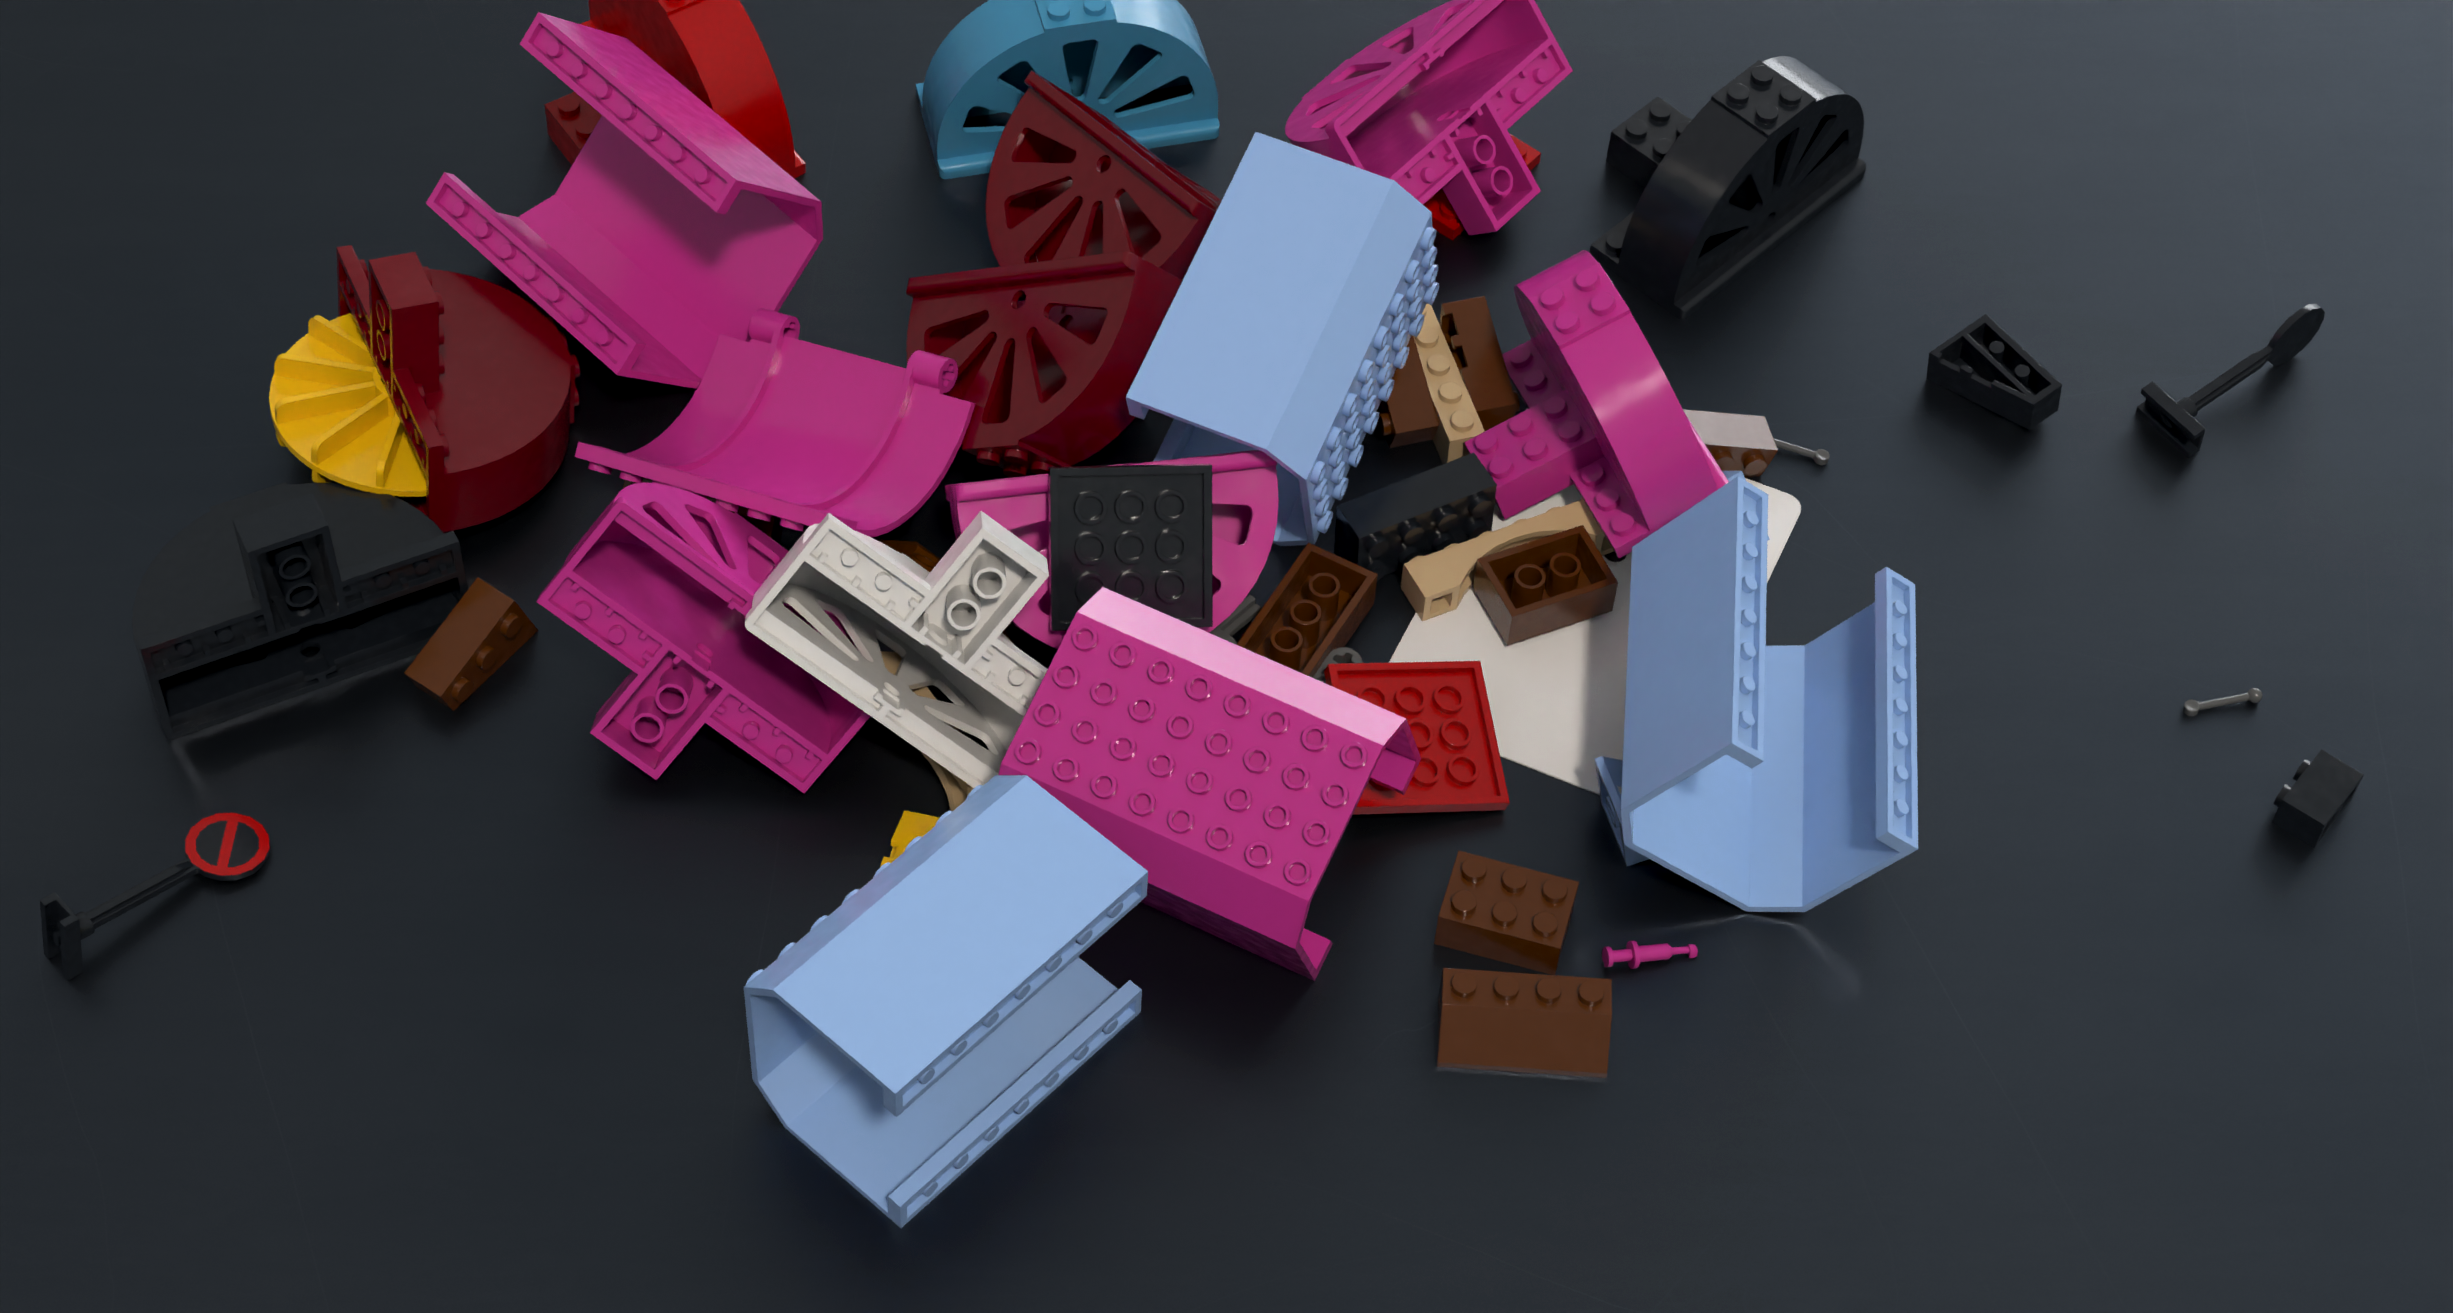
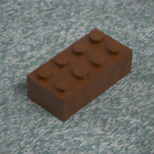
[1237,542,1378,678]

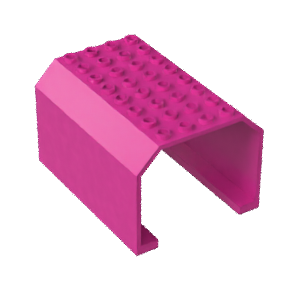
[426,12,823,389]
[998,587,1421,981]

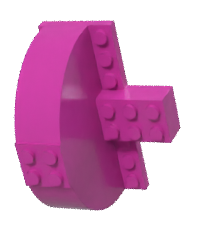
[1285,0,1573,235]
[1464,250,1729,558]
[945,450,1279,649]
[536,482,871,793]

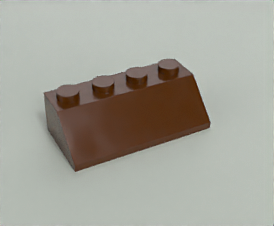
[1437,968,1612,1078]

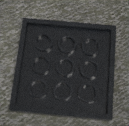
[1048,464,1213,631]

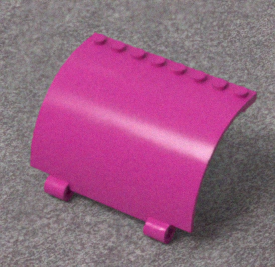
[575,308,976,537]

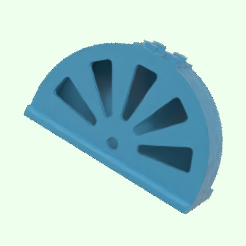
[916,0,1220,179]

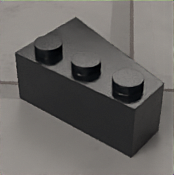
[1926,314,2062,430]

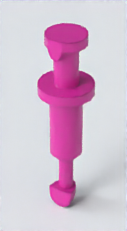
[1602,940,1698,969]

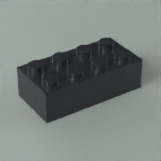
[1334,453,1497,581]

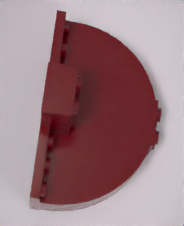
[986,70,1222,299]
[906,251,1183,477]

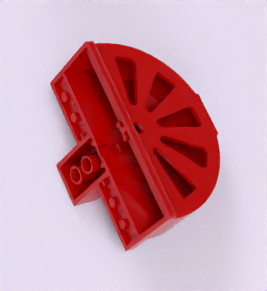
[544,0,806,179]

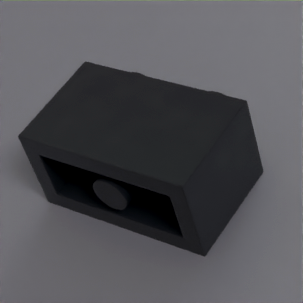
[2272,749,2364,848]

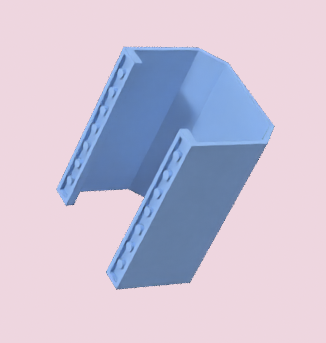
[1126,132,1439,546]
[1621,476,1918,912]
[744,775,1148,1228]

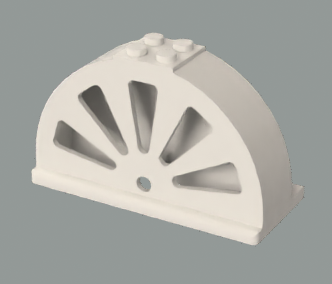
[745,511,1049,788]

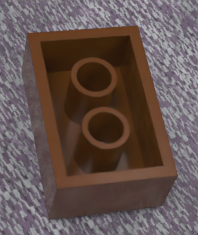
[1473,525,1618,646]
[1434,850,1579,975]

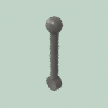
[1774,439,1830,465]
[2183,688,2263,716]

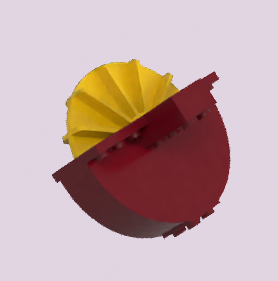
[269,245,580,534]

